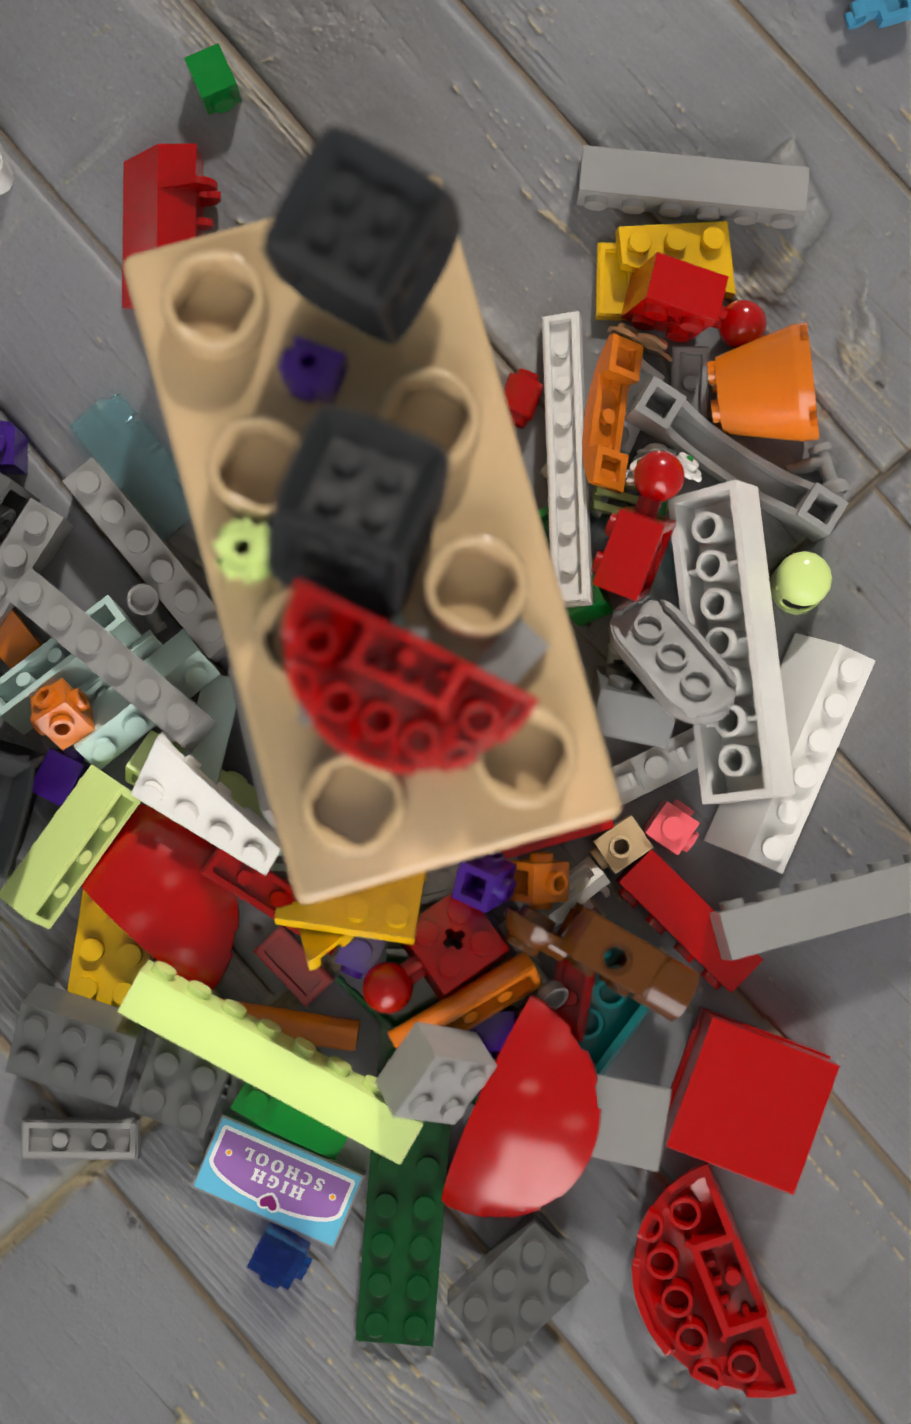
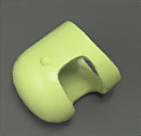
[770,551,832,615]

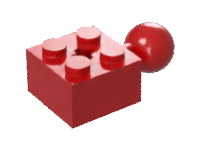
[620,252,767,349]
[591,451,685,602]
[362,892,509,1014]

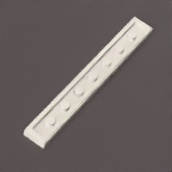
[542,311,593,608]

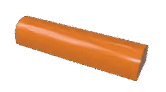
[387,951,543,1050]
[222,999,360,1052]

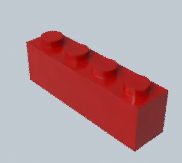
[615,849,764,993]

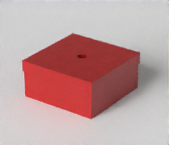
[664,1005,840,1195]

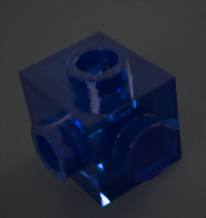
[246,1221,312,1290]

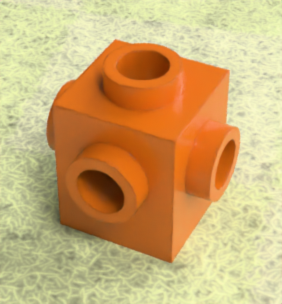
[30,678,95,750]
[508,852,569,910]

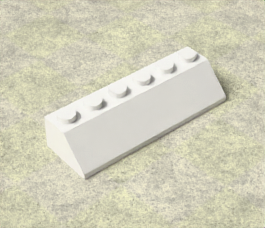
[703,633,876,874]

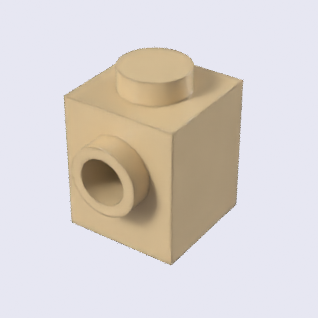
[589,815,654,874]

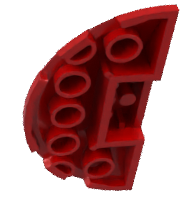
[282,578,540,775]
[80,804,240,991]
[441,995,602,1218]
[632,1162,797,1398]

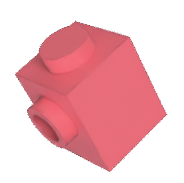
[642,799,700,855]

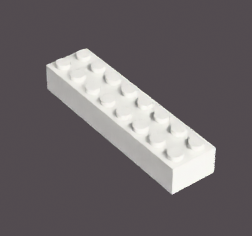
[667,480,796,804]

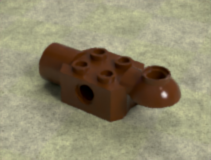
[505,902,699,1021]

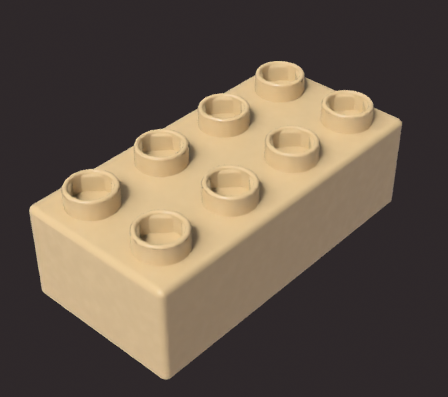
[123,174,622,904]

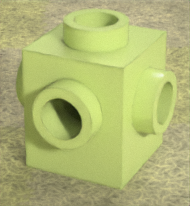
[212,517,271,586]

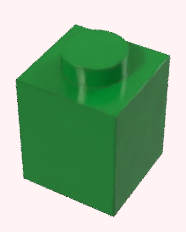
[184,43,242,116]

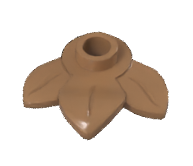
[607,323,672,362]

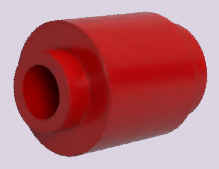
[503,369,544,429]

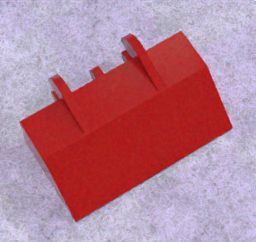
[122,143,221,309]

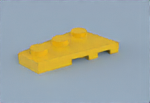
[615,221,736,299]

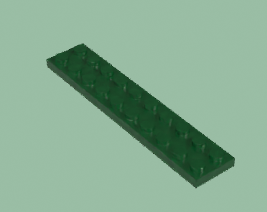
[355,947,451,1347]

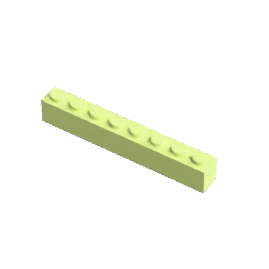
[117,960,424,1165]

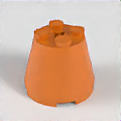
[707,322,820,442]

